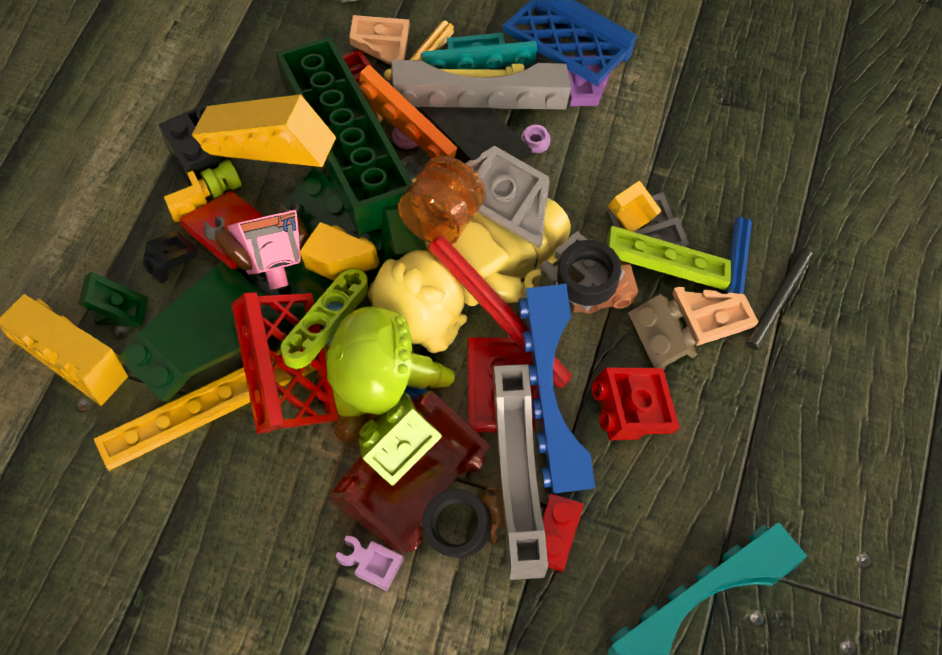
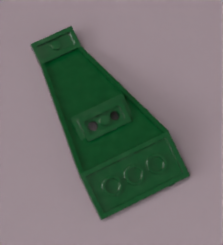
[118,167,382,403]

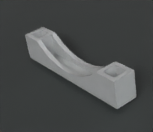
[390,60,571,110]
[492,364,548,580]

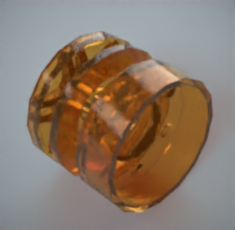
[398,156,486,244]

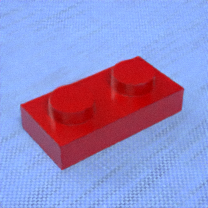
[542,494,584,572]

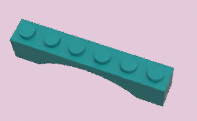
[607,522,807,655]

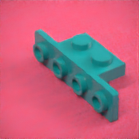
[421,33,537,69]

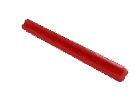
[428,235,572,388]

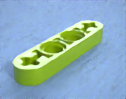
[281,269,368,369]

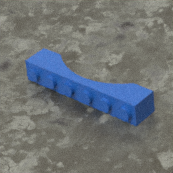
[518,284,595,494]

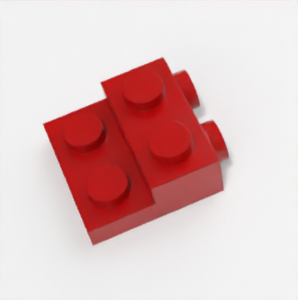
[592,368,680,440]

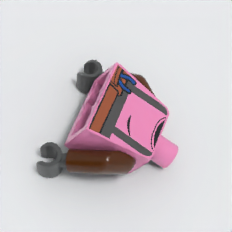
[204,202,309,290]

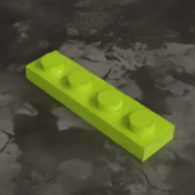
[607,226,731,291]

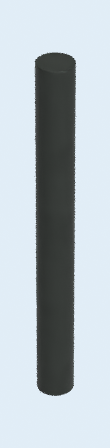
[746,248,813,350]

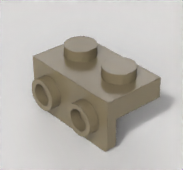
[628,294,698,368]

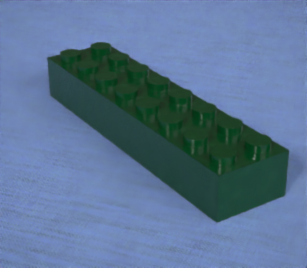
[275,36,419,235]

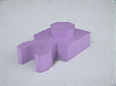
[336,536,403,591]

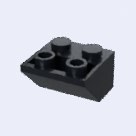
[159,100,233,186]

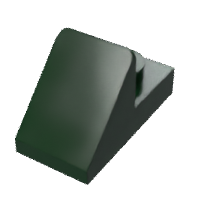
[380,203,426,266]
[78,272,148,327]

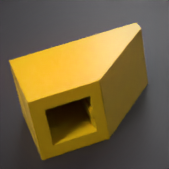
[300,222,380,280]

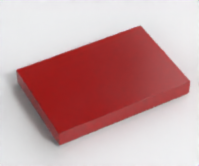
[179,191,265,270]
[467,337,536,432]

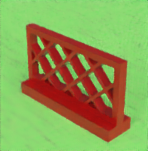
[231,293,339,434]

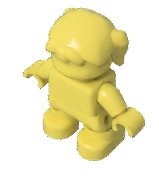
[367,178,571,353]

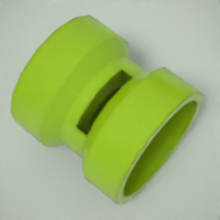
[200,159,242,199]

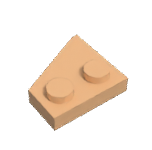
[349,15,410,65]
[672,287,758,346]

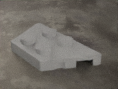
[435,146,550,249]

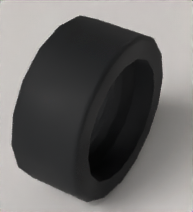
[557,240,621,306]
[422,489,492,558]

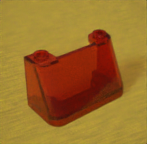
[328,391,491,554]

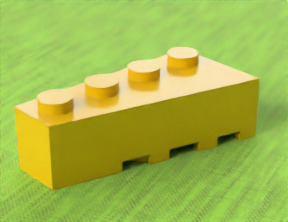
[192,94,336,167]
[0,294,128,406]

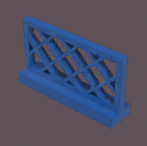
[502,0,637,86]

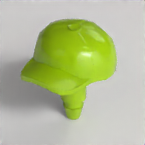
[326,306,455,418]

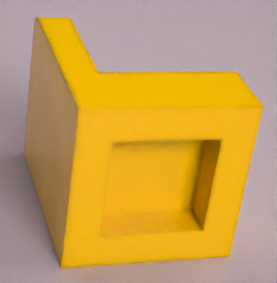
[608,181,661,232]

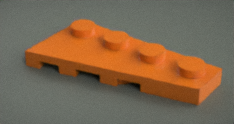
[359,65,457,167]

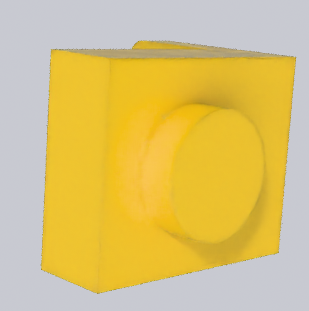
[164,170,210,223]

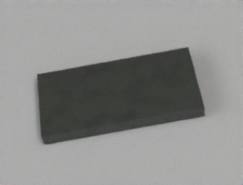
[415,107,532,163]

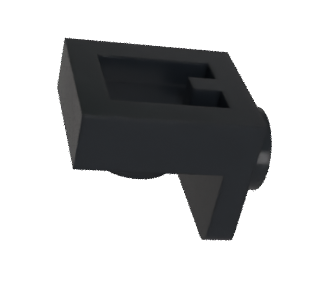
[143,230,197,283]

